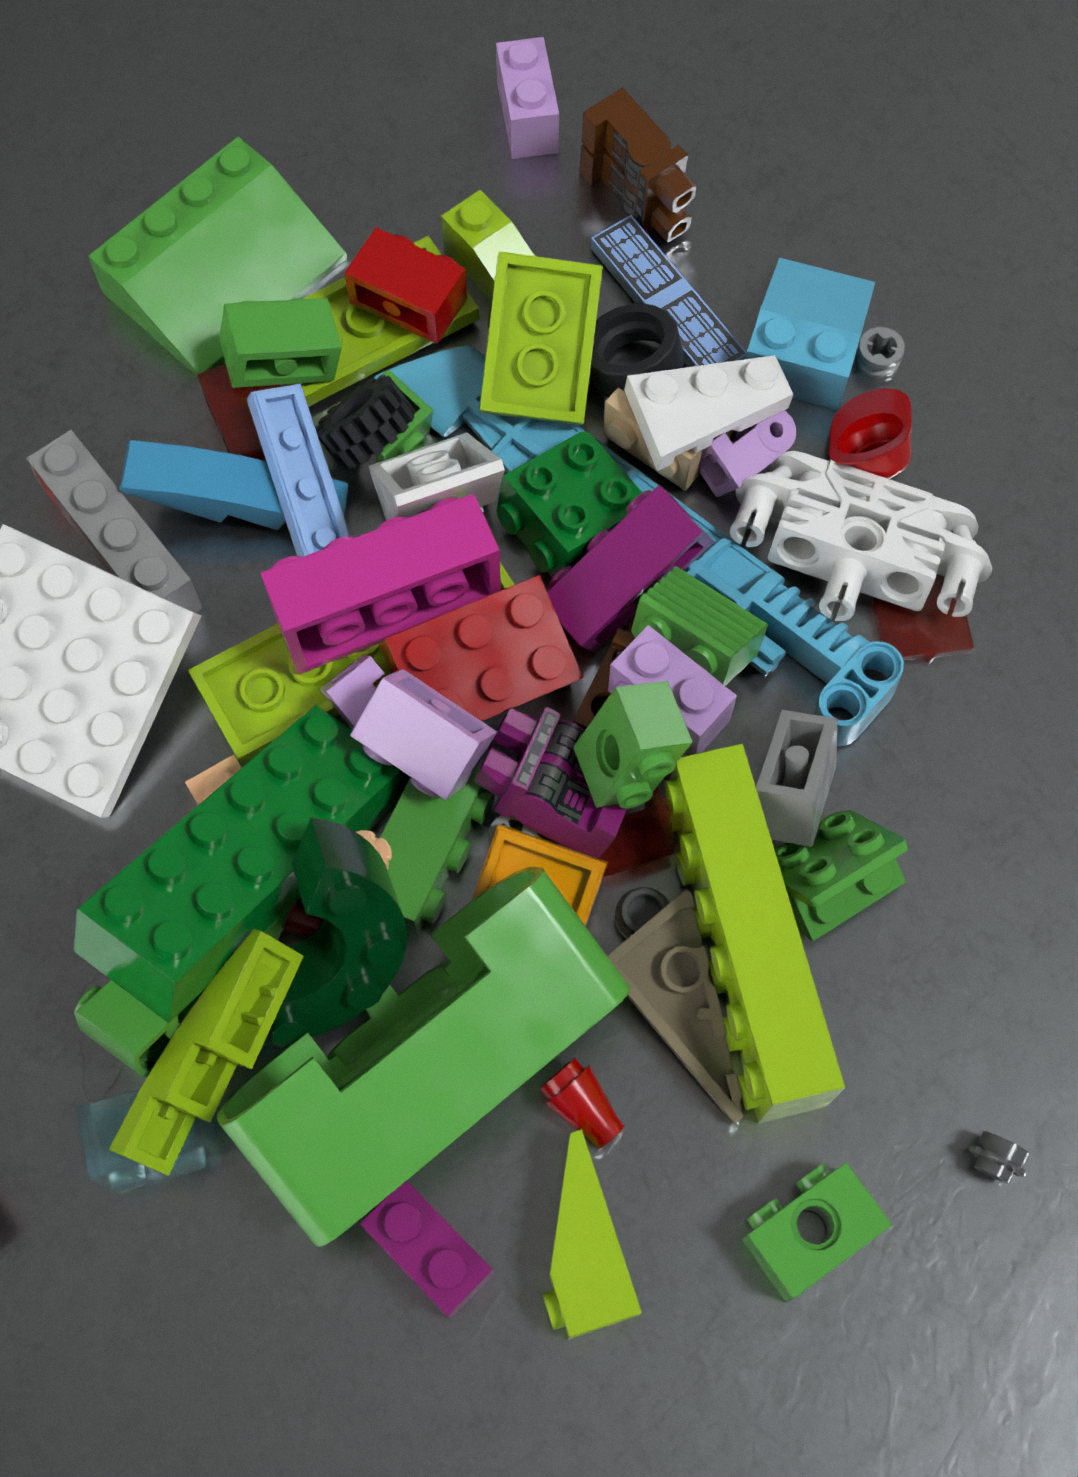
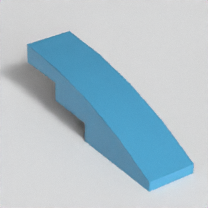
[119,440,348,530]

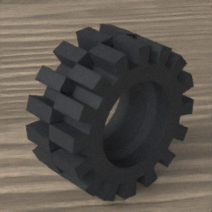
[315,375,416,469]

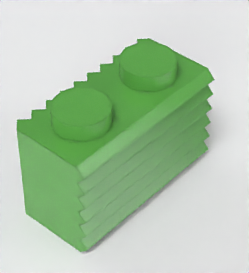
[631,566,768,686]

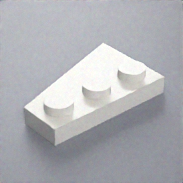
[624,355,793,471]

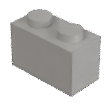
[756,710,838,847]

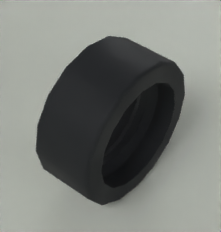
[590,303,684,398]

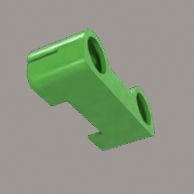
[217,867,630,1247]

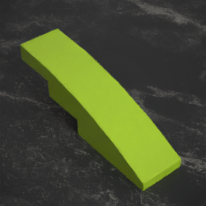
[109,929,304,1176]

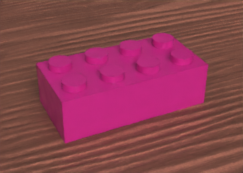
[260,493,501,674]

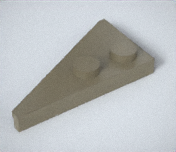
[607,889,744,1124]

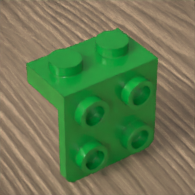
[496,432,643,578]

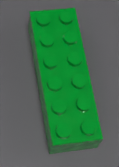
[74,705,403,1023]

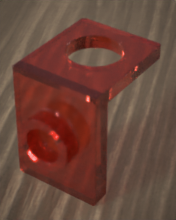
[599,786,674,877]

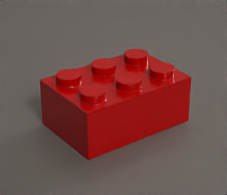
[379,575,583,721]

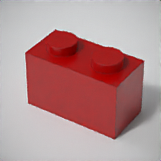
[344,227,467,344]

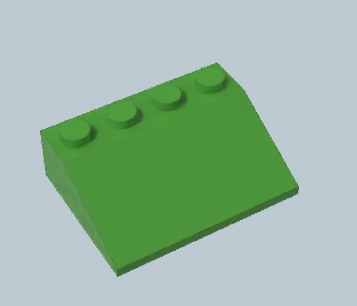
[88,137,347,380]

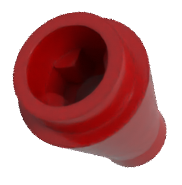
[539,1057,625,1150]

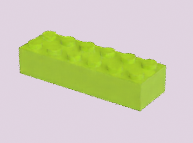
[661,743,845,1124]

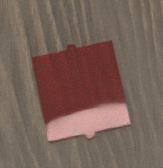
[871,574,974,663]

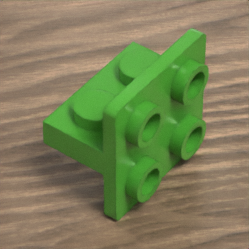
[775,810,909,941]

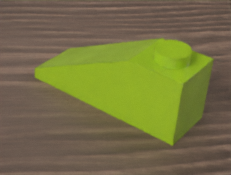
[441,190,535,302]
[542,1129,642,1340]

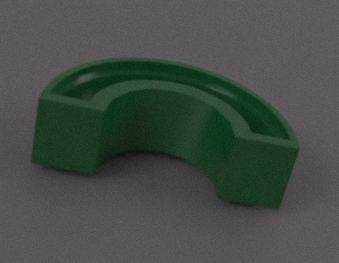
[263,817,407,1048]

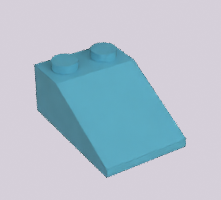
[746,258,875,411]

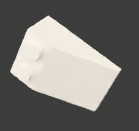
[368,433,505,521]

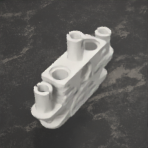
[730,451,992,621]

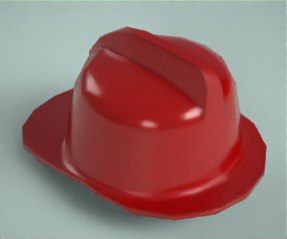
[829,388,913,479]

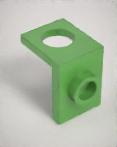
[376,369,433,463]

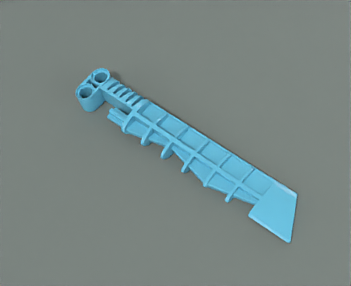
[374,345,904,747]

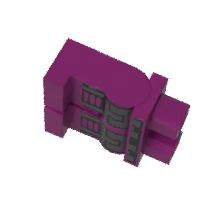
[474,707,627,859]

